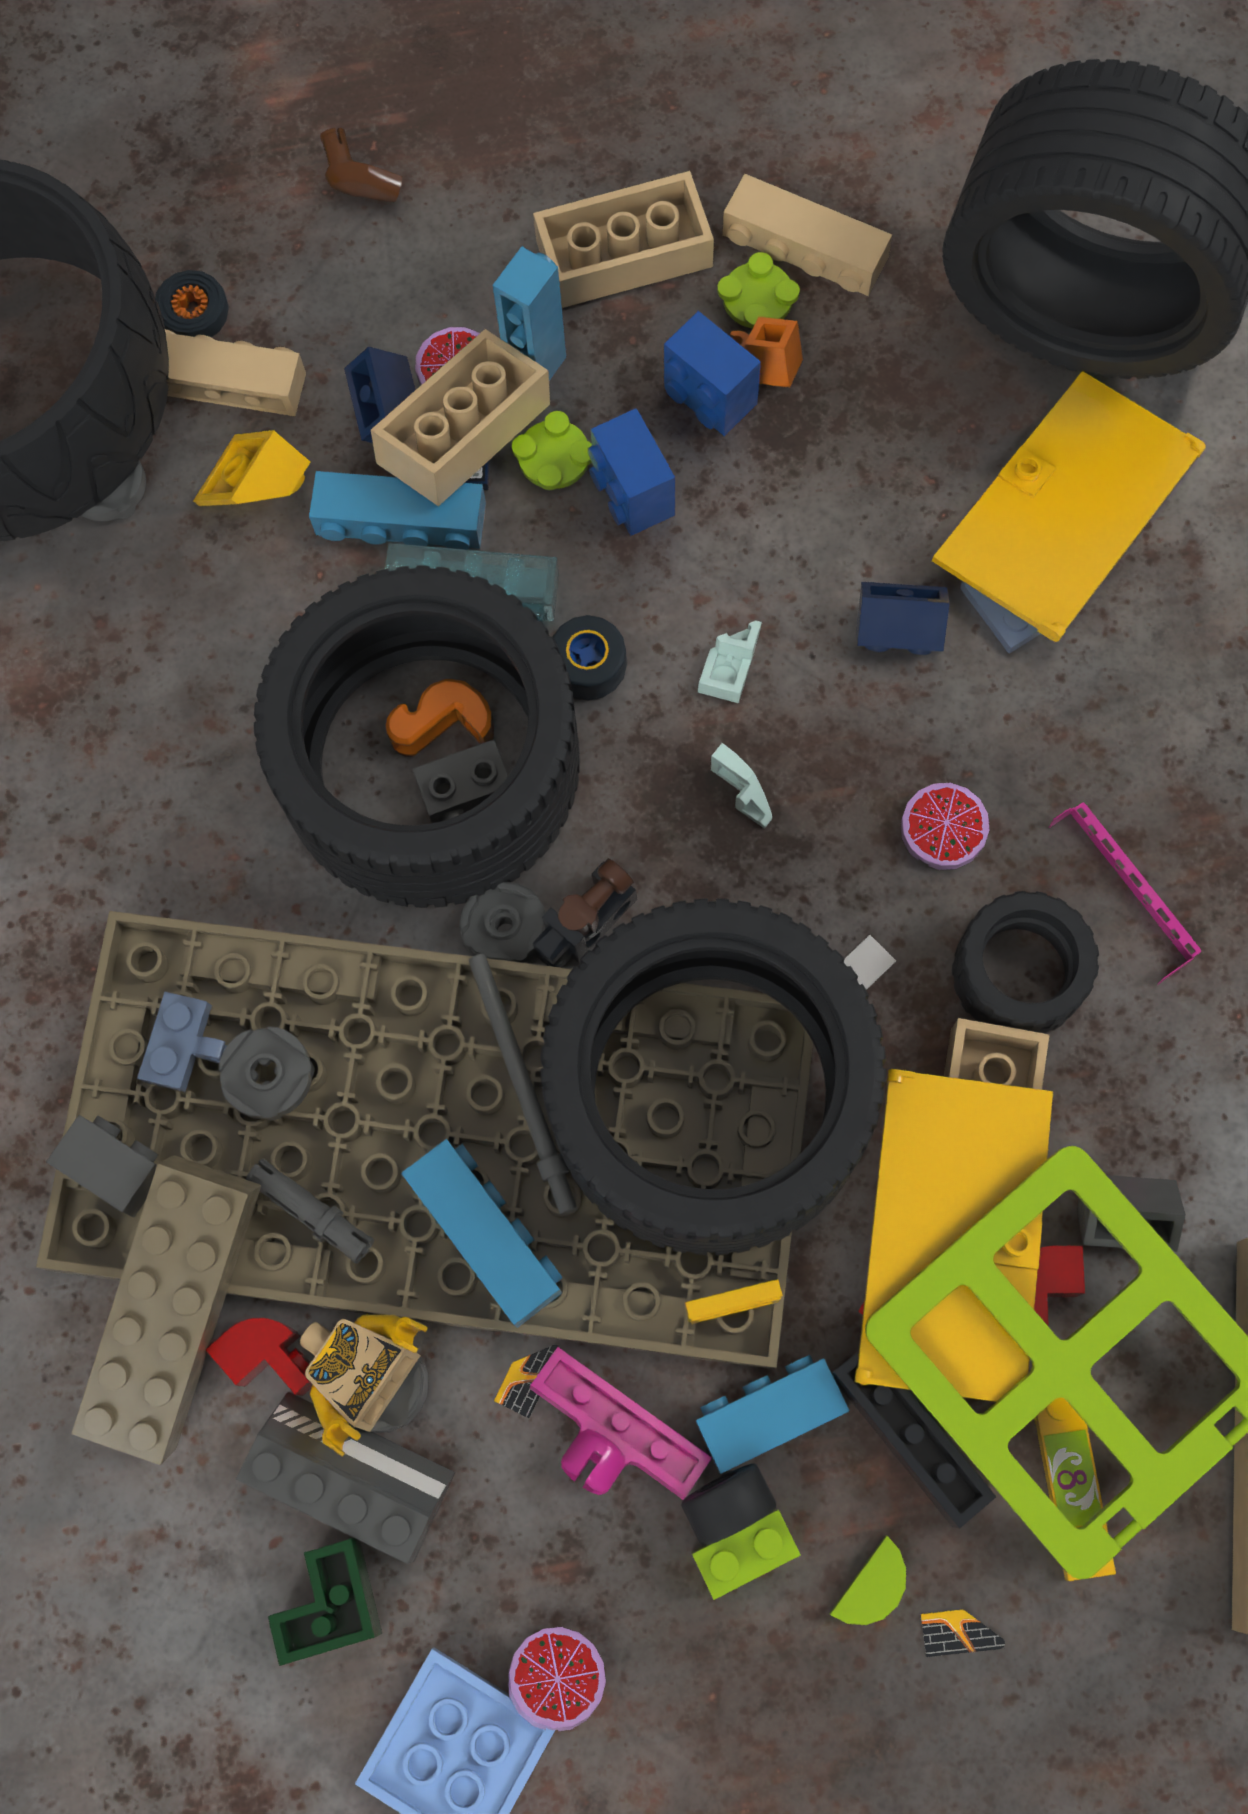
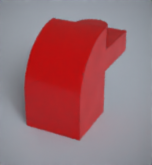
[1034,1246,1085,1327]
[206,1318,313,1396]

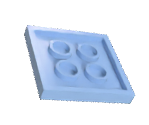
[355,1648,555,1814]

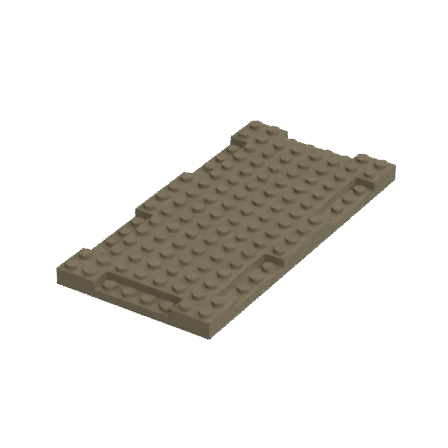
[36,911,813,1369]

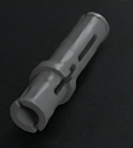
[246,1158,374,1264]

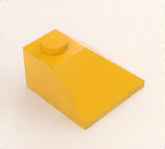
[193,430,310,506]

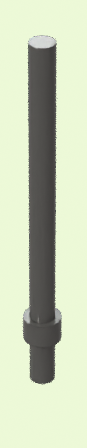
[468,954,577,1215]

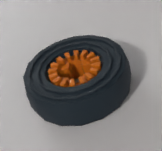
[155,270,229,337]

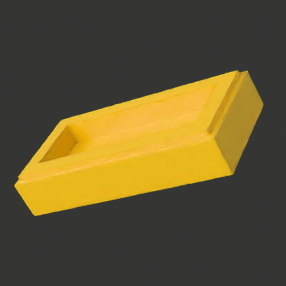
[685,1279,783,1324]

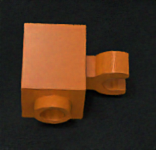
[730,317,803,388]

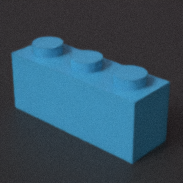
[695,1355,849,1474]

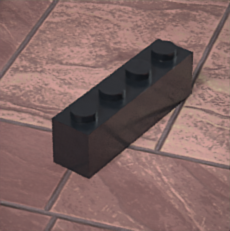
[832,1350,996,1529]

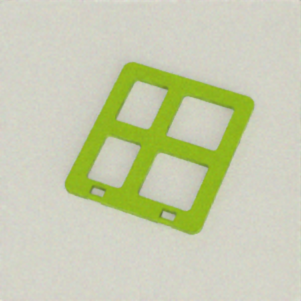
[865,1146,1248,1579]

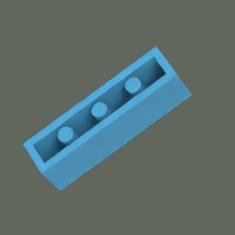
[492,246,566,381]
[309,471,486,551]
[401,1139,563,1328]

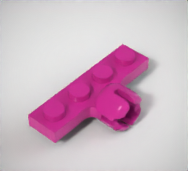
[530,1347,712,1500]

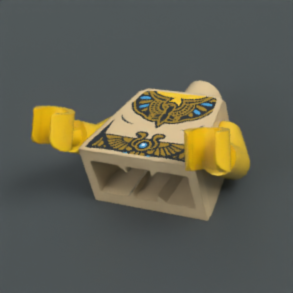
[300,1315,428,1456]

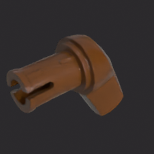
[320,128,402,203]

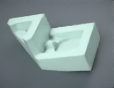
[698,620,762,703]
[711,743,772,829]

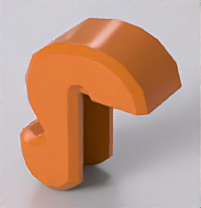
[385,679,494,756]

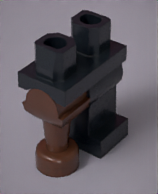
[532,858,637,968]

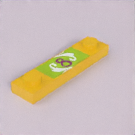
[1035,1398,1116,1581]

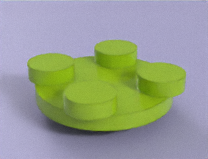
[717,252,800,329]
[512,411,592,490]

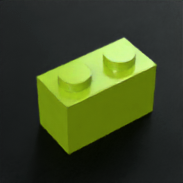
[691,1509,801,1600]

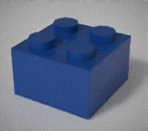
[664,311,761,436]
[588,408,675,536]

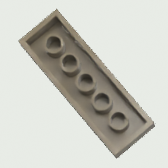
[71,1155,261,1465]

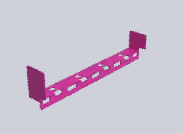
[1049,802,1201,985]

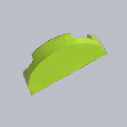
[829,1535,906,1625]

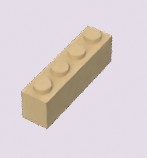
[723,174,892,296]
[165,329,306,416]

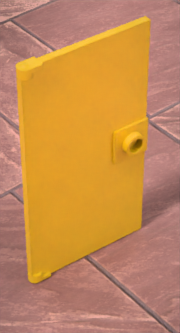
[932,371,1206,642]
[855,1069,1053,1402]

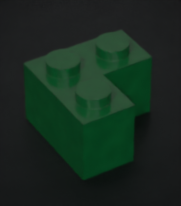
[268,1538,382,1666]

